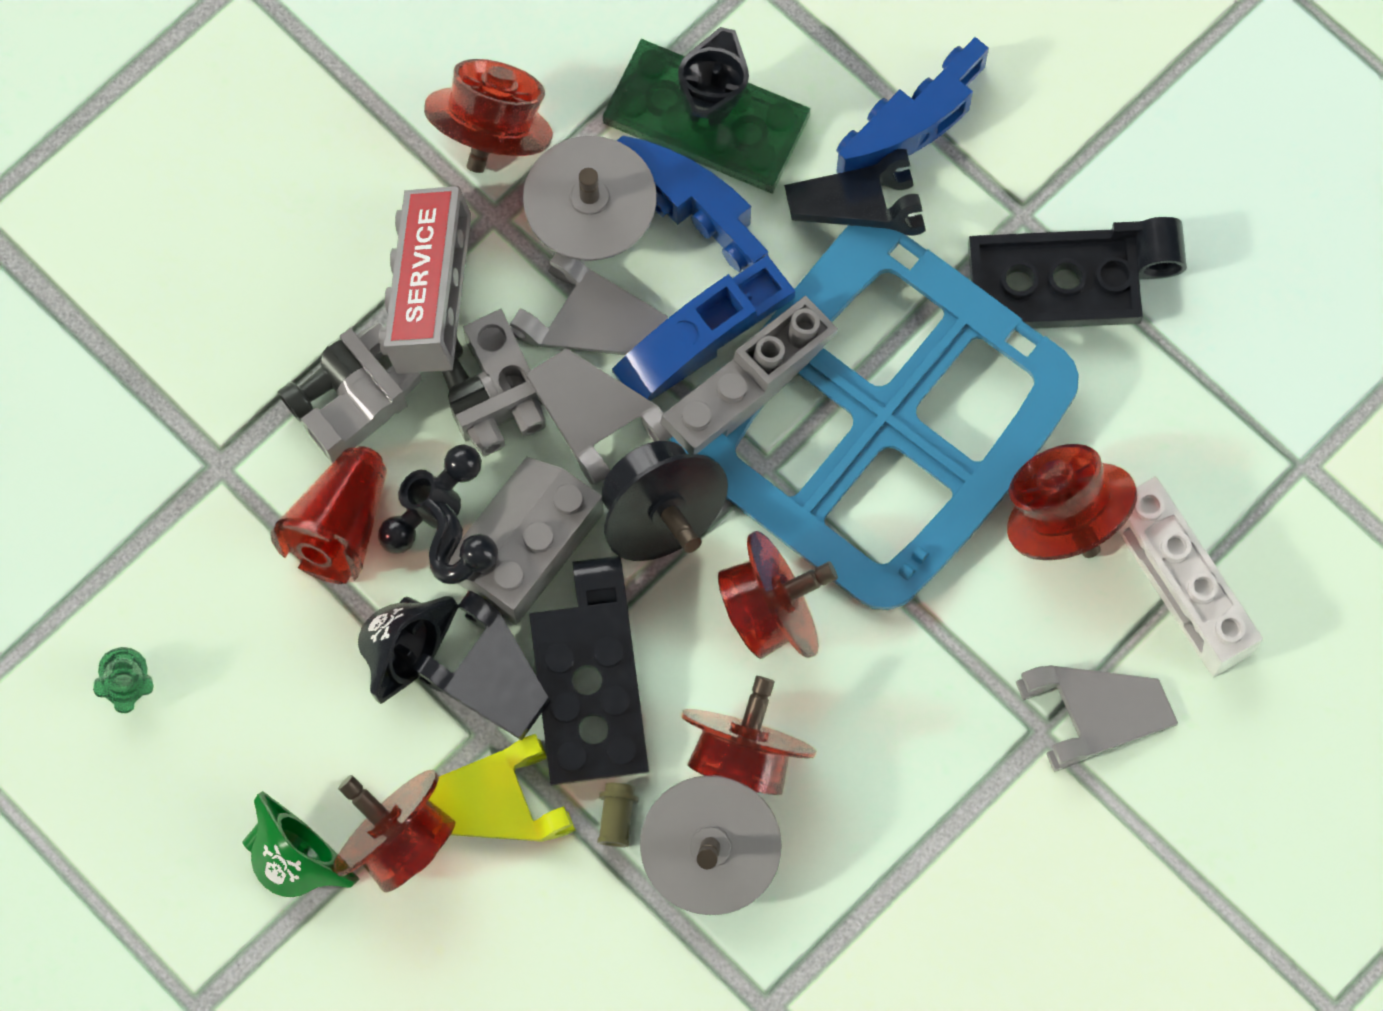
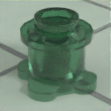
[93,647,154,714]

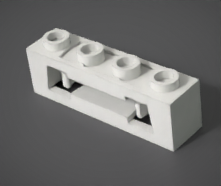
[1108,476,1264,678]

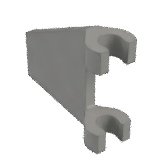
[510,253,668,355]
[525,348,673,485]
[1015,665,1178,772]

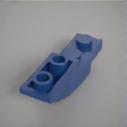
[836,37,989,173]
[616,135,769,272]
[612,255,795,401]

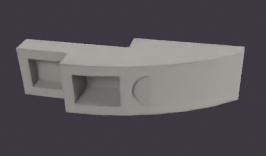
[660,295,838,454]

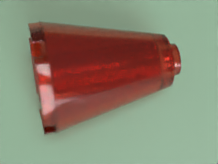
[270,446,387,584]

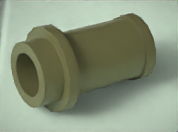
[597,782,639,848]

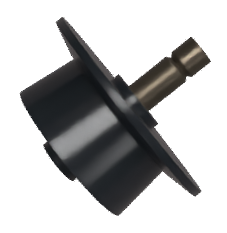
[601,441,728,561]

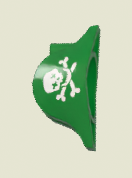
[242,791,360,897]

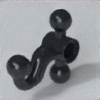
[378,444,498,584]

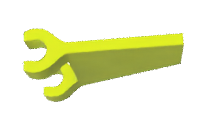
[414,734,576,842]

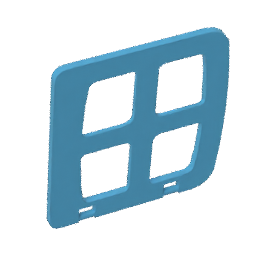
[671,225,1079,610]

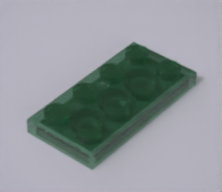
[602,38,811,194]

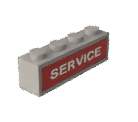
[379,186,471,374]

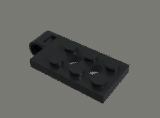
[968,217,1187,329]
[529,556,649,786]

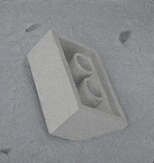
[449,456,604,626]

